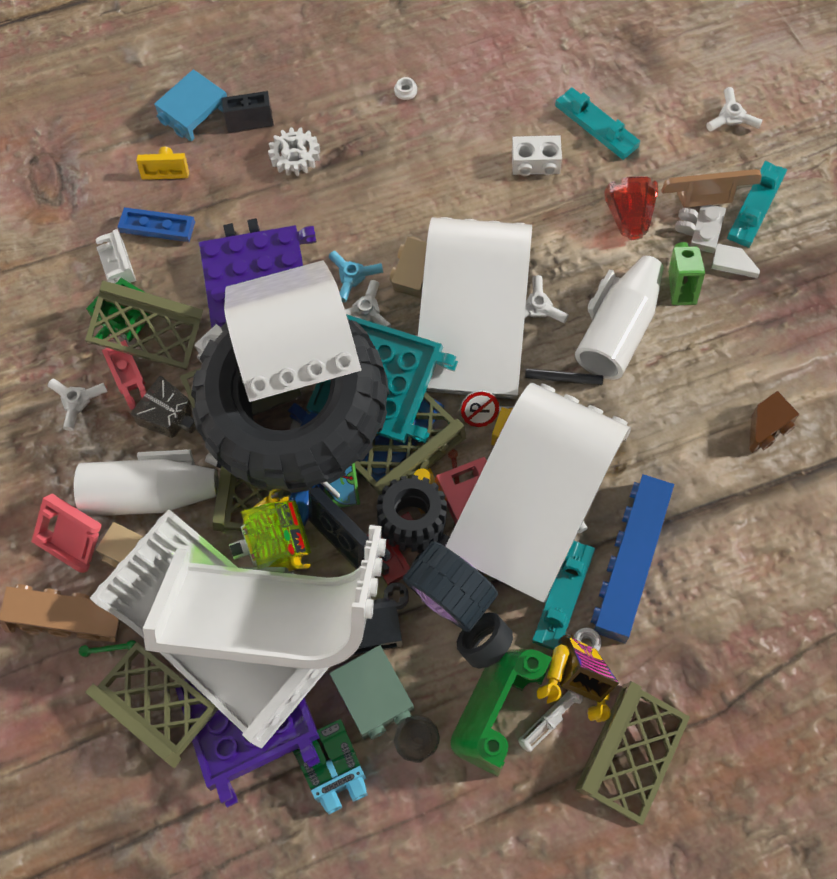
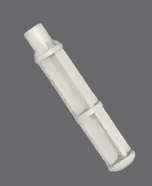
[519,690,583,752]

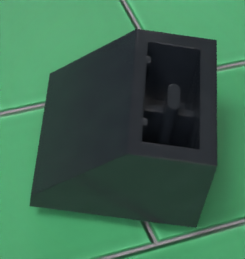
[352,598,403,656]

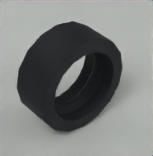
[456,612,513,669]

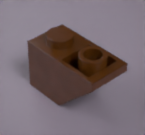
[749,391,799,453]

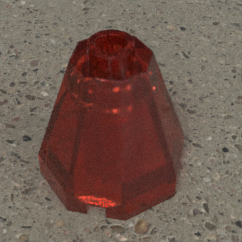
[604,176,658,240]

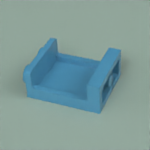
[154,69,227,142]

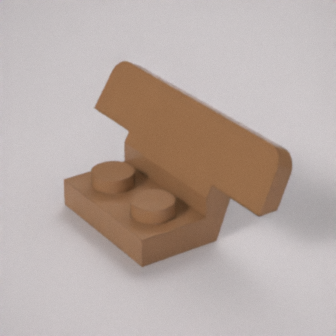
[661,169,762,208]

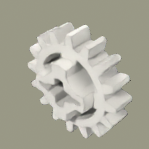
[268,127,320,176]

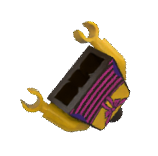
[537,634,619,722]

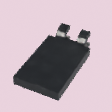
[308,486,391,578]

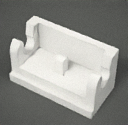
[96,229,136,284]

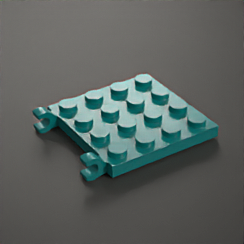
[306,314,458,443]

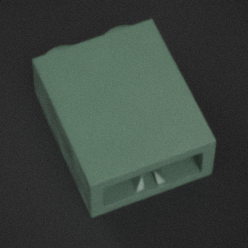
[329,645,415,740]

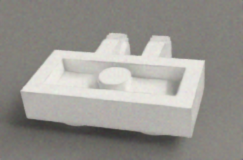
[675,205,726,254]

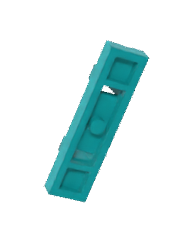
[555,87,640,160]
[727,161,788,248]
[532,541,595,650]

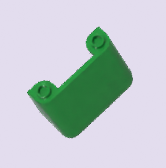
[450,649,552,777]

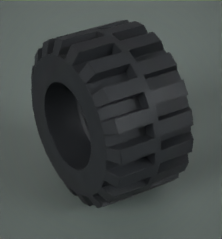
[377,475,447,552]

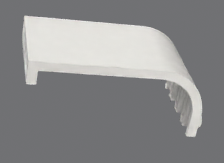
[418,217,532,399]
[224,260,361,402]
[445,383,631,603]
[90,509,329,748]
[143,525,386,669]

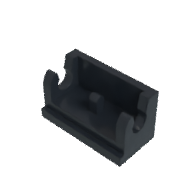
[222,91,274,133]

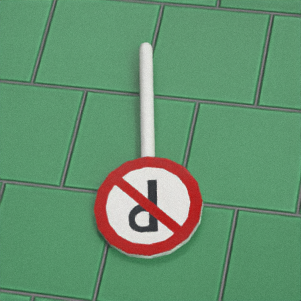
[460,390,514,427]

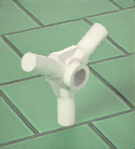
[706,87,763,132]
[524,275,569,323]
[345,280,391,328]
[48,379,108,431]

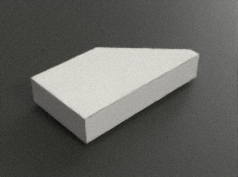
[711,244,760,278]

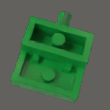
[86,278,152,343]

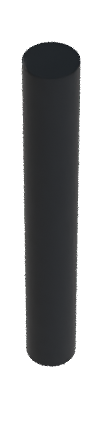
[525,368,603,386]

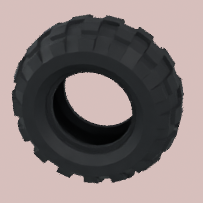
[191,318,389,493]

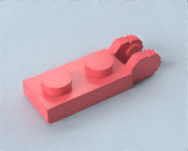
[102,340,151,410]

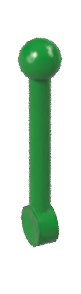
[78,640,136,658]

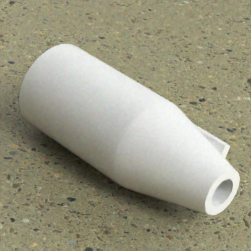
[575,256,664,380]
[74,450,219,516]

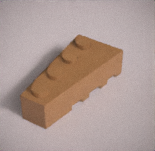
[0,584,120,643]

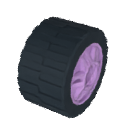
[403,541,498,632]

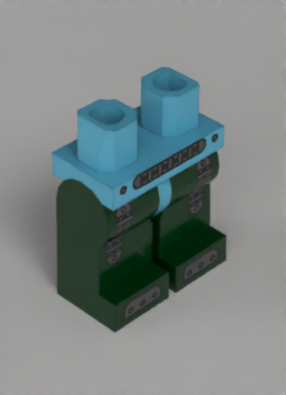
[292,719,368,814]

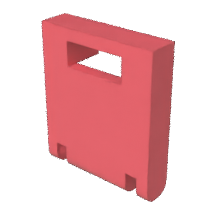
[435,457,487,525]
[31,494,101,573]

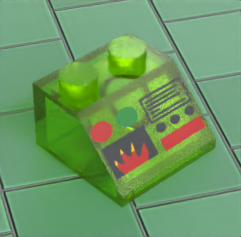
[241,500,312,570]

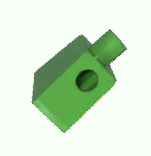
[668,242,705,305]

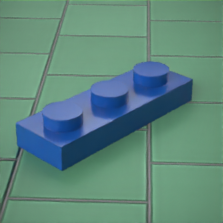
[117,207,195,242]

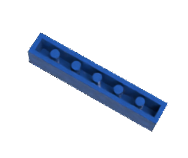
[590,474,675,644]

